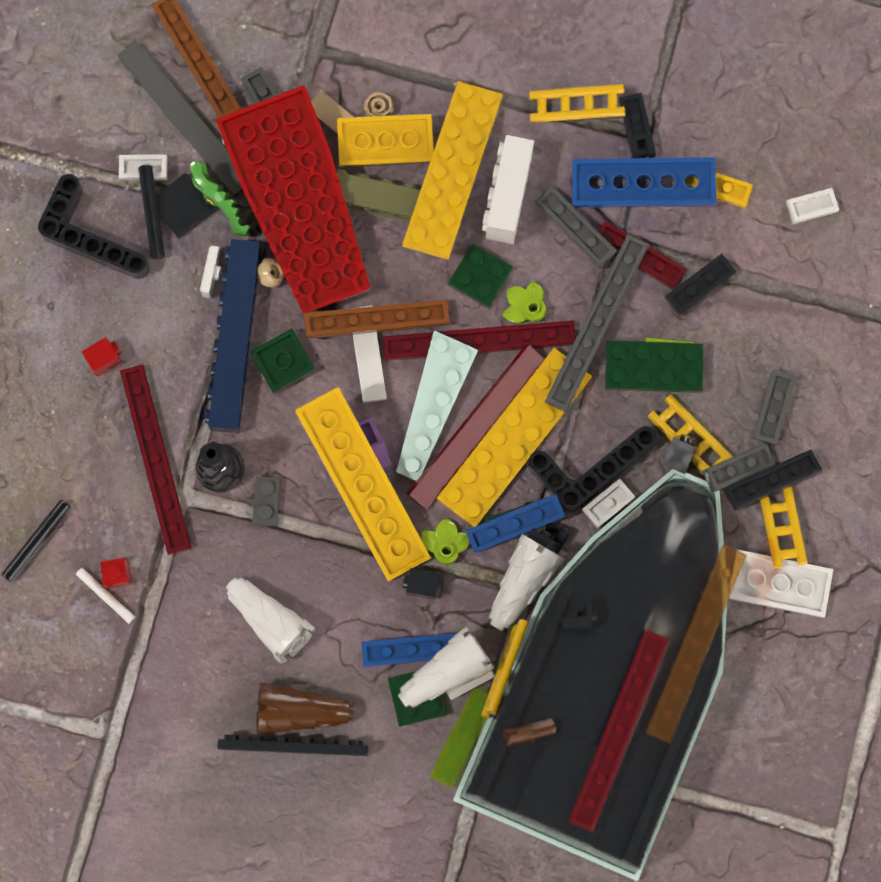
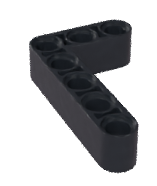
[38,174,150,279]
[528,426,657,513]

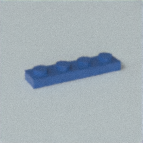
[466,493,566,553]
[361,633,458,667]

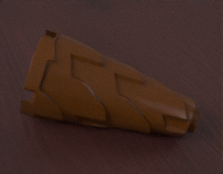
[256,683,354,733]

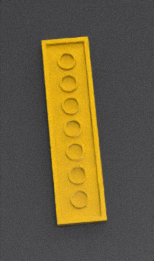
[403,81,503,260]
[437,348,592,527]
[294,386,431,581]

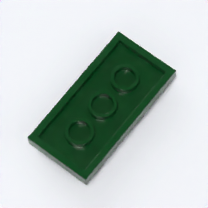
[605,341,703,393]

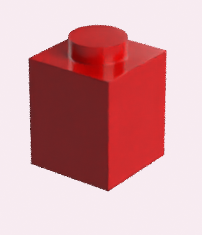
[81,337,122,376]
[100,558,132,589]

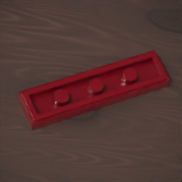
[598,221,687,290]

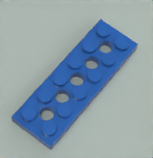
[572,157,716,208]

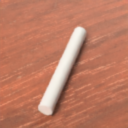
[76,568,135,624]

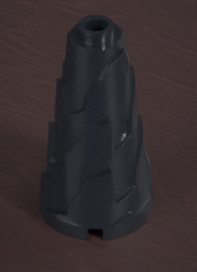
[195,442,245,493]

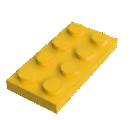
[337,114,434,167]

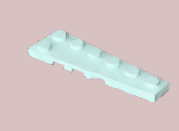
[396,331,478,481]

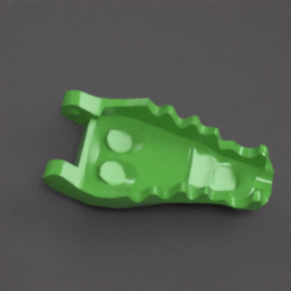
[190,161,252,236]

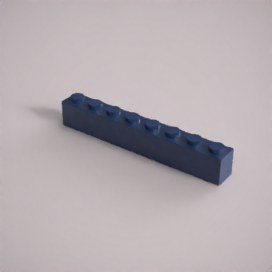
[205,239,262,434]

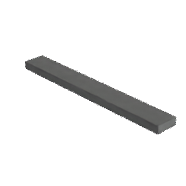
[117,41,243,197]
[544,234,649,413]

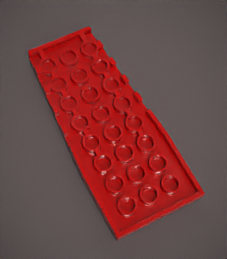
[215,85,371,314]

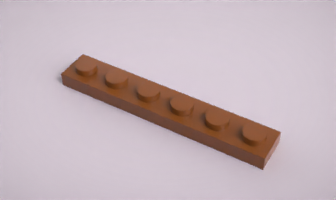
[151,0,241,118]
[303,300,450,339]

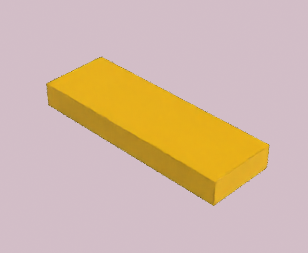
[685,172,753,208]

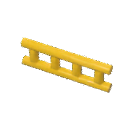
[529,84,625,123]
[647,394,733,473]
[760,486,808,569]
[481,619,528,719]

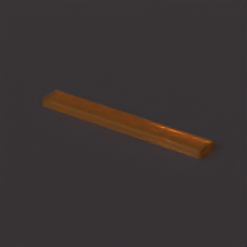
[646,545,747,743]

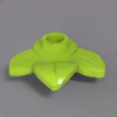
[502,282,547,324]
[421,518,470,565]

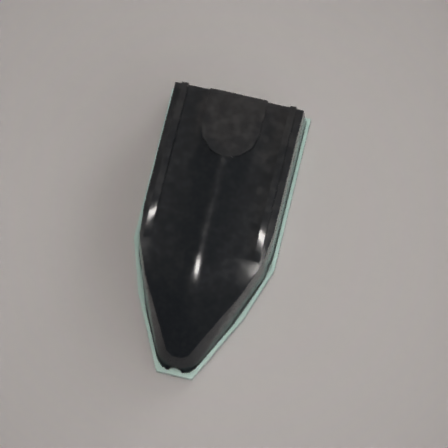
[453,469,728,881]

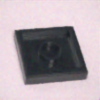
[156,172,215,238]

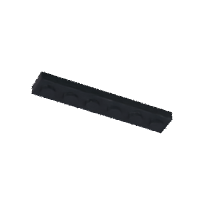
[217,735,368,757]

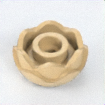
[364,92,393,117]
[257,258,284,288]

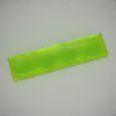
[429,688,488,788]

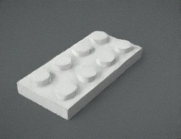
[728,550,833,618]

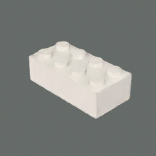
[482,135,534,244]

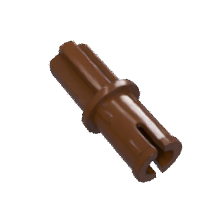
[503,719,556,746]

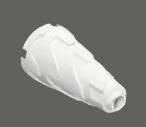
[489,534,565,631]
[226,578,314,664]
[398,627,494,708]

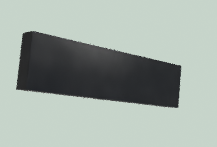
[723,449,822,512]

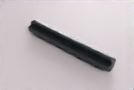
[138,165,165,259]
[2,500,71,582]

